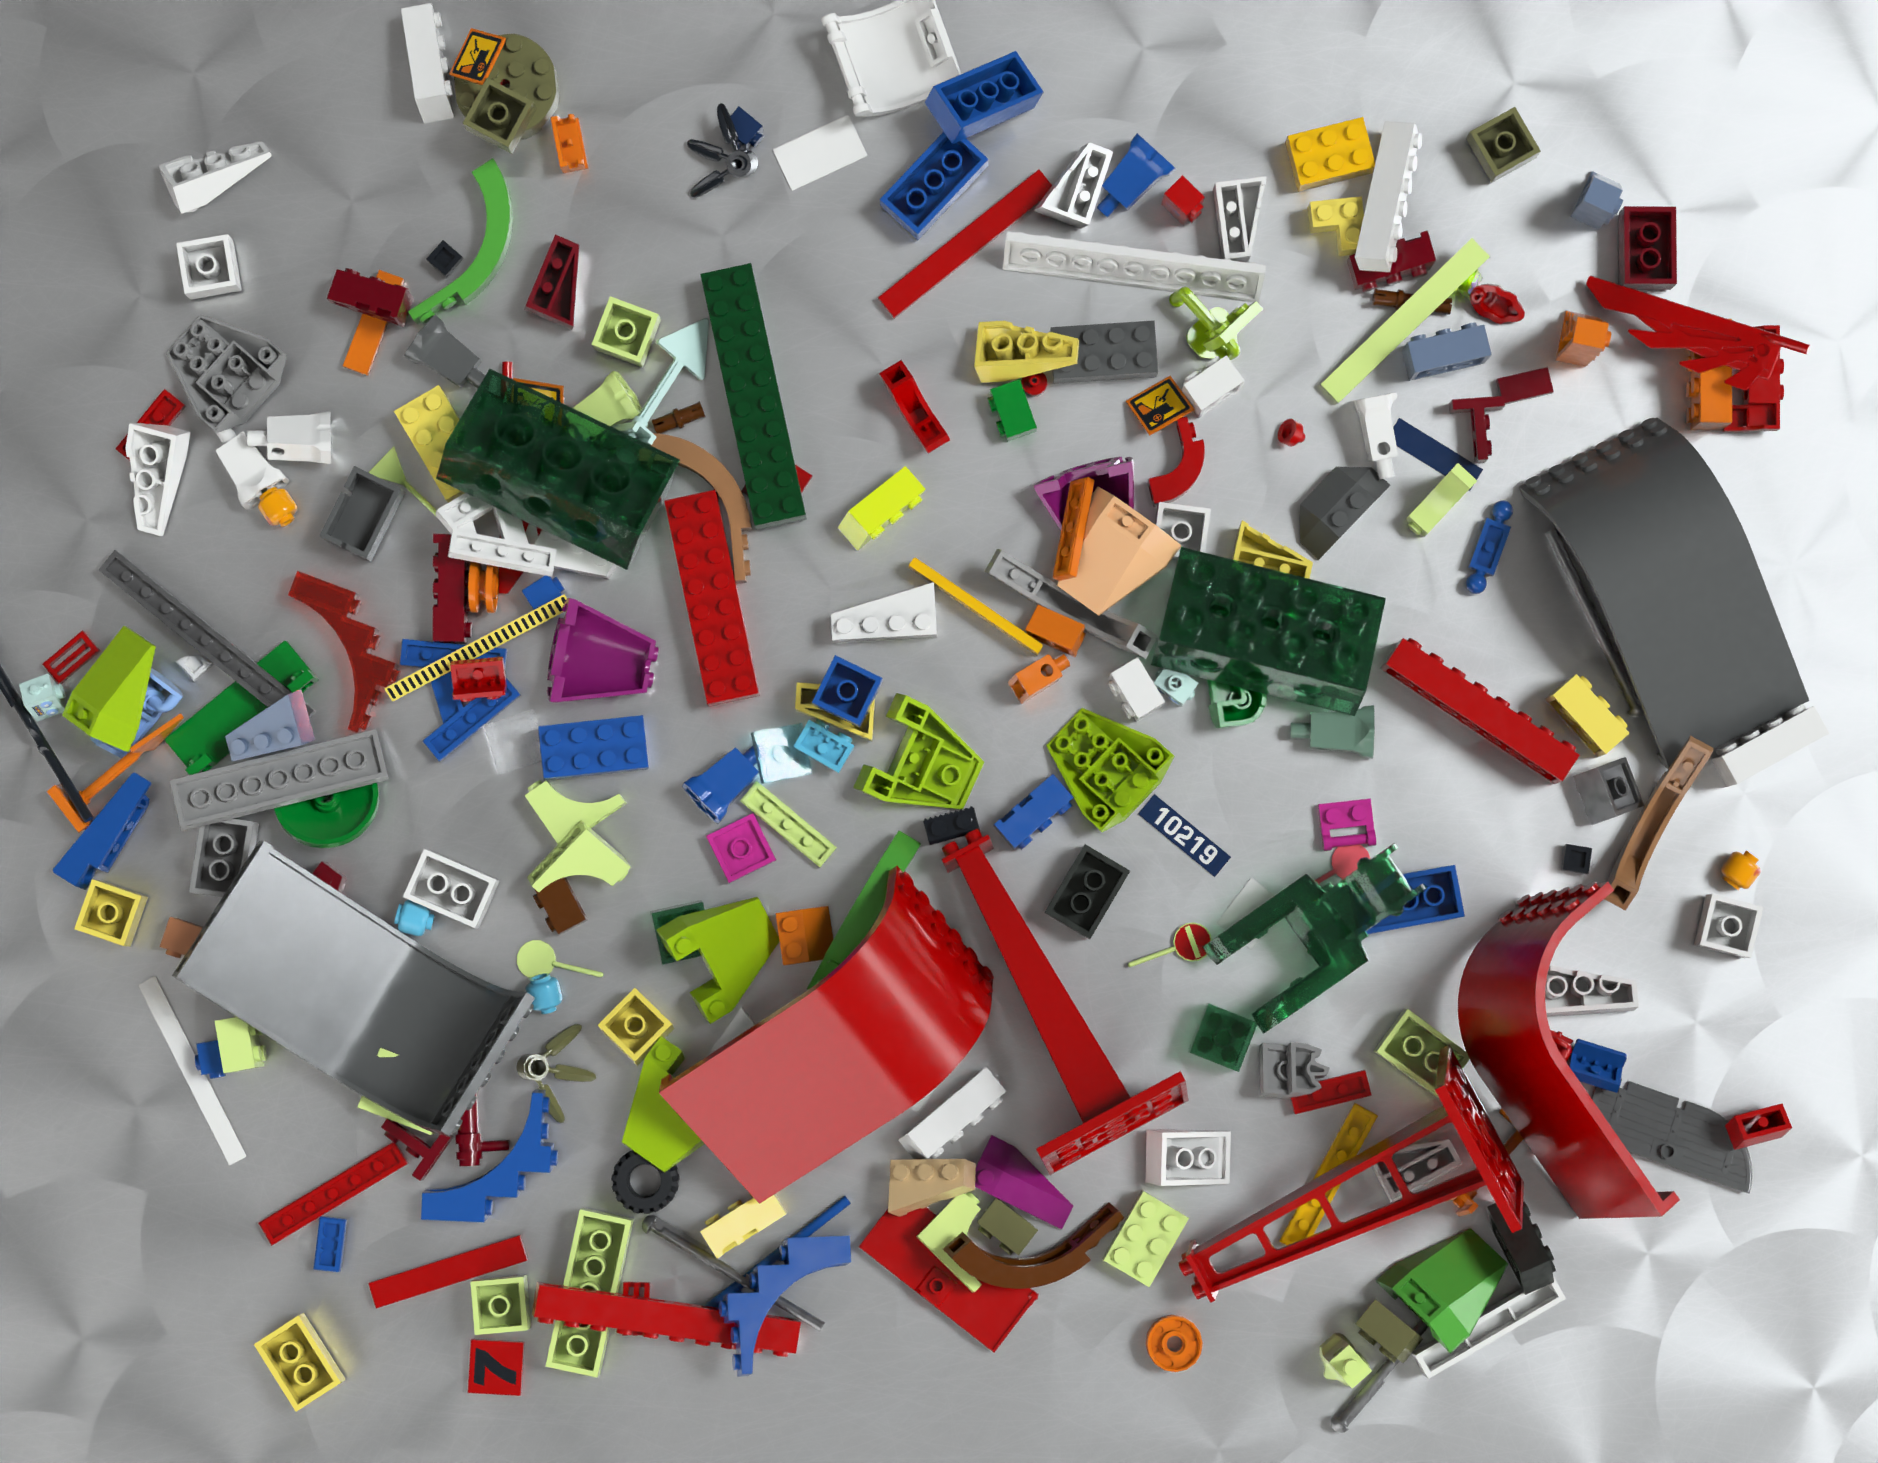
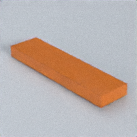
[343,270,404,376]
[1053,477,1094,581]

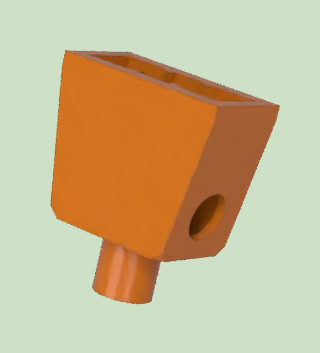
[1007,653,1070,704]

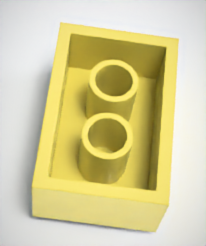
[1545,674,1629,757]
[253,1313,346,1412]

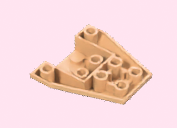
[1057,487,1181,616]

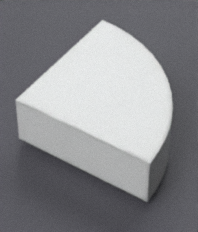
[176,655,214,681]

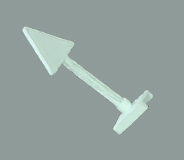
[608,318,709,450]

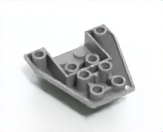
[166,314,287,433]

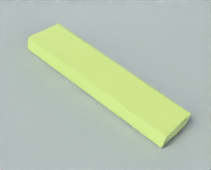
[740,781,837,868]

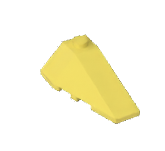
[974,321,1079,383]

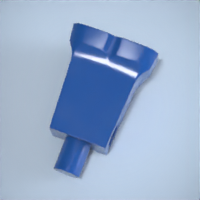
[1096,133,1176,218]
[682,743,766,824]

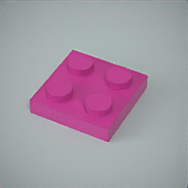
[706,813,776,883]

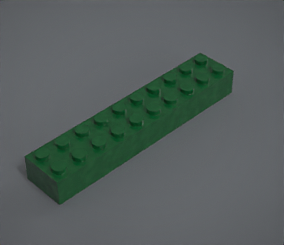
[700,263,807,530]

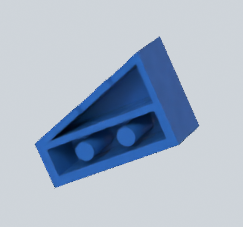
[993,774,1074,850]

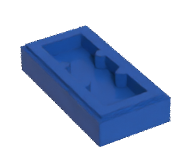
[313,1216,347,1272]

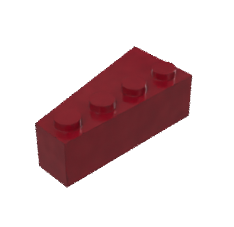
[433,534,472,644]

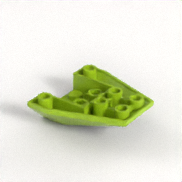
[62,626,156,752]
[1046,708,1175,832]

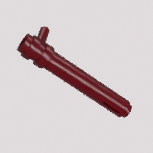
[455,1093,509,1166]

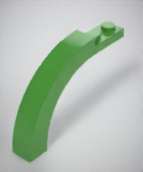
[408,158,513,324]
[807,831,921,990]

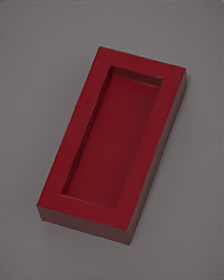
[1496,367,1554,404]

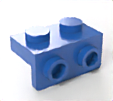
[1568,1039,1627,1093]

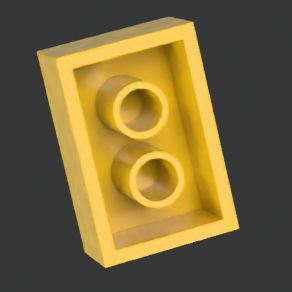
[1285,117,1375,192]

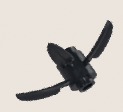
[687,103,758,198]

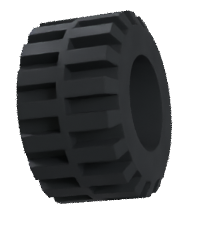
[611,1150,680,1214]

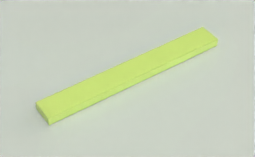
[1321,238,1490,403]

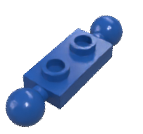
[1466,500,1513,594]

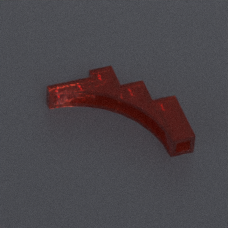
[288,571,401,733]

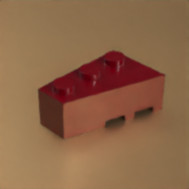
[524,234,579,330]
[327,268,414,327]

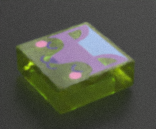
[1459,269,1483,300]

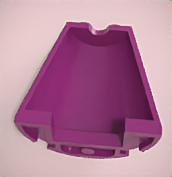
[1034,457,1134,531]
[547,598,659,702]

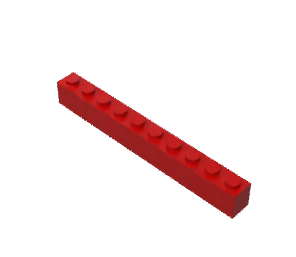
[532,1282,801,1357]

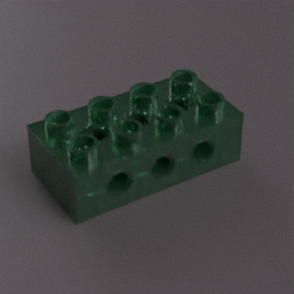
[436,369,680,570]
[1151,547,1386,716]

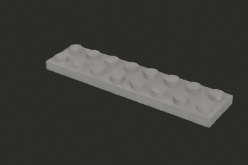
[170,729,389,831]

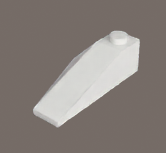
[158,141,271,214]

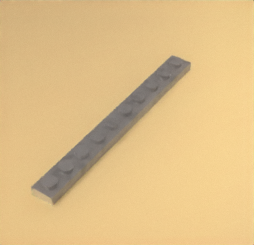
[99,550,316,719]

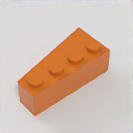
[1555,310,1611,367]

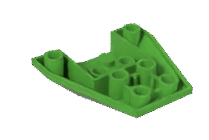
[1376,1228,1508,1353]

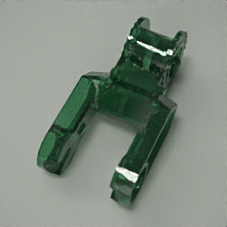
[1202,843,1427,1034]

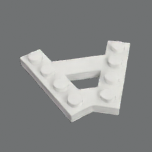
[435,461,557,577]

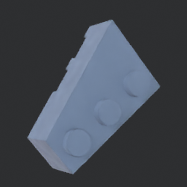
[1570,171,1623,230]
[225,690,315,761]

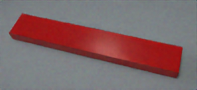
[259,1142,409,1246]
[368,1235,528,1308]

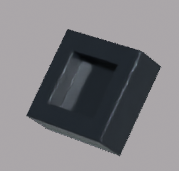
[426,240,464,278]
[1561,844,1592,874]

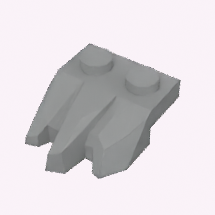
[1259,1042,1330,1099]

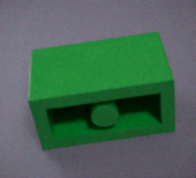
[987,379,1037,442]

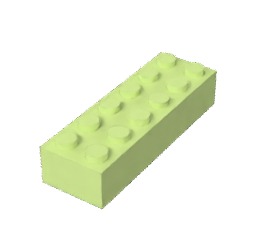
[545,1208,634,1377]

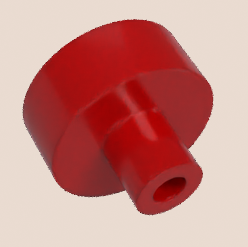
[1021,372,1047,397]
[1278,419,1305,447]

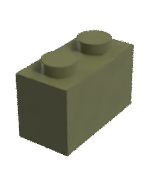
[977,1197,1038,1256]

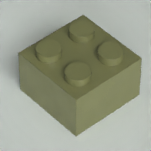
[462,78,537,154]
[1466,107,1541,183]
[1355,1299,1423,1364]

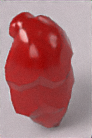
[1470,284,1525,324]

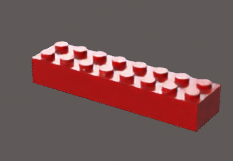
[664,490,760,707]
[1380,638,1580,784]

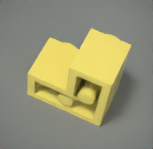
[1307,196,1364,256]

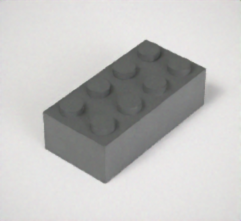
[1050,320,1158,384]

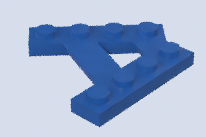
[400,639,521,762]

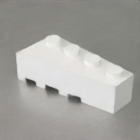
[401,3,455,124]
[831,582,937,643]
[1545,966,1639,1017]
[898,1067,1007,1159]

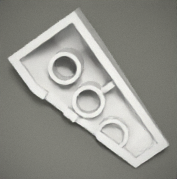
[126,423,190,536]

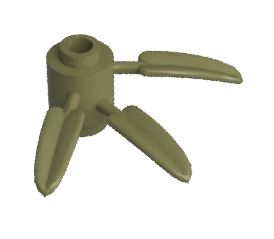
[516,1024,596,1123]

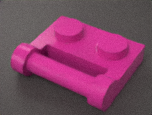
[1318,798,1376,851]

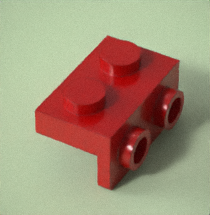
[450,657,507,702]

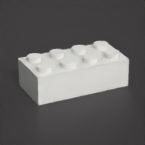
[1712,705,1830,787]

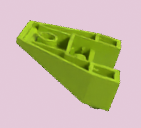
[853,693,984,809]
[656,897,780,1024]
[622,1036,705,1173]

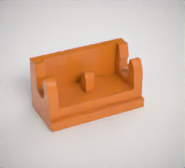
[550,114,588,173]
[1025,605,1086,657]

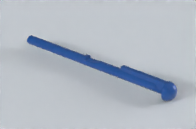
[704,1196,851,1308]

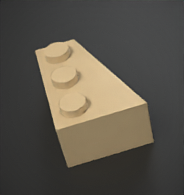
[888,1159,976,1217]

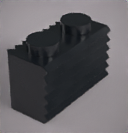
[923,806,980,845]

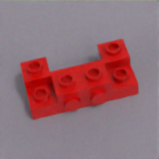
[1723,325,1784,432]

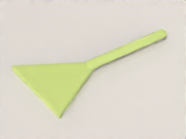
[368,446,437,517]

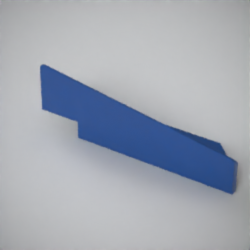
[53,773,151,890]

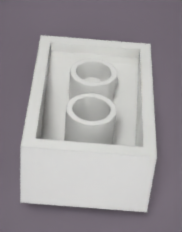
[1145,1129,1231,1186]

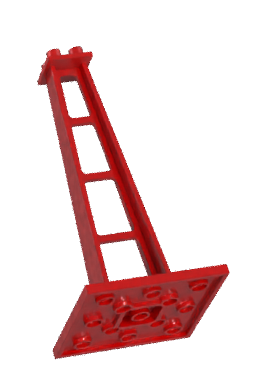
[941,829,1189,1175]
[1179,1045,1524,1303]

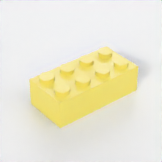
[394,385,493,503]

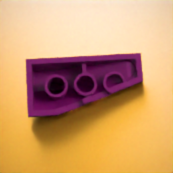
[975,1135,1073,1229]

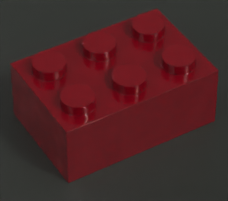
[1619,206,1677,290]

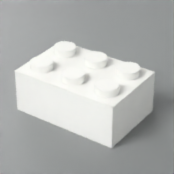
[403,849,500,929]

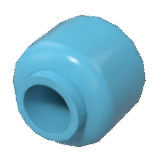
[394,900,435,936]
[525,973,563,1014]

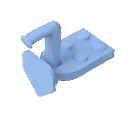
[90,668,183,759]

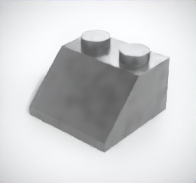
[1573,757,1644,825]

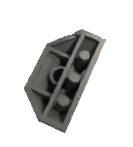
[1300,467,1390,560]

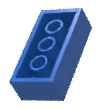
[925,51,1044,144]
[880,132,989,240]
[538,715,649,781]
[1348,865,1465,936]

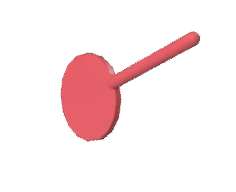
[1292,845,1370,898]

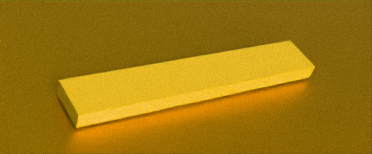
[909,558,1043,656]
[1279,1102,1378,1245]

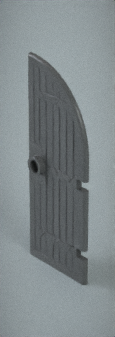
[1592,1078,1752,1194]

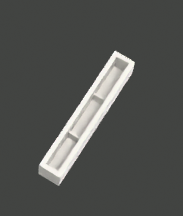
[1355,121,1422,272]
[1412,1277,1566,1379]

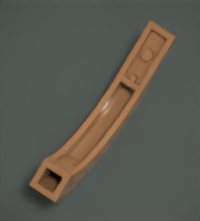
[640,433,753,583]
[1605,736,1714,911]

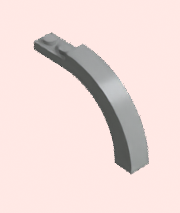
[984,549,1158,659]

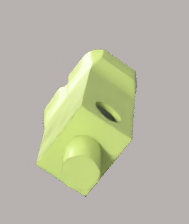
[559,371,642,445]
[1319,1333,1372,1389]

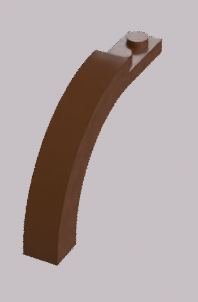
[943,1203,1124,1289]

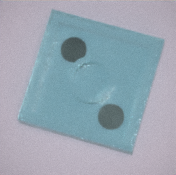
[751,723,812,784]

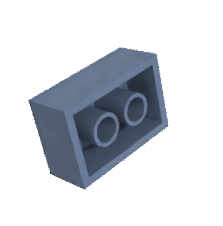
[1402,322,1492,381]

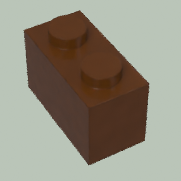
[533,877,588,935]

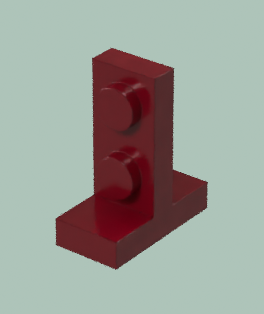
[1449,396,1505,464]
[381,1119,454,1181]

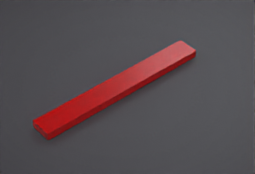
[878,170,1052,319]

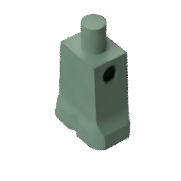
[1290,705,1375,759]

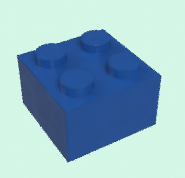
[812,655,883,728]

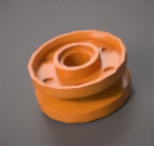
[468,562,499,613]
[1145,1315,1203,1372]

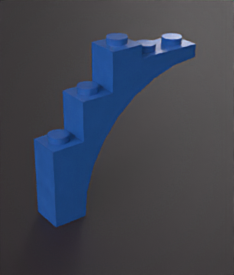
[421,1090,558,1222]
[719,1236,851,1377]

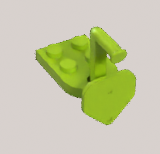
[1169,287,1263,360]

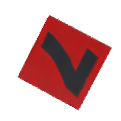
[468,1339,525,1396]

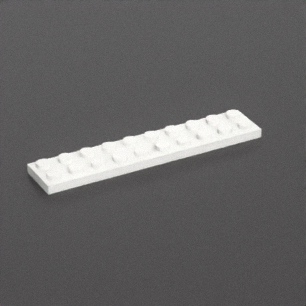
[1003,232,1266,303]

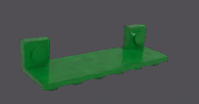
[165,641,319,775]

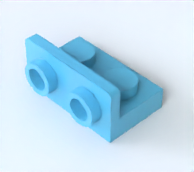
[793,719,855,773]

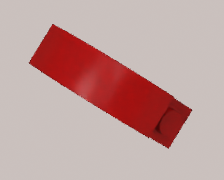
[879,360,950,453]
[1147,417,1205,507]

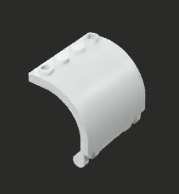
[821,0,961,117]

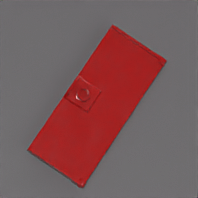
[859,1207,1039,1353]

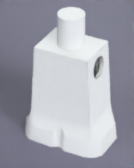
[1353,392,1398,479]
[247,411,331,464]
[215,428,290,510]

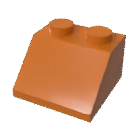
[775,906,833,966]

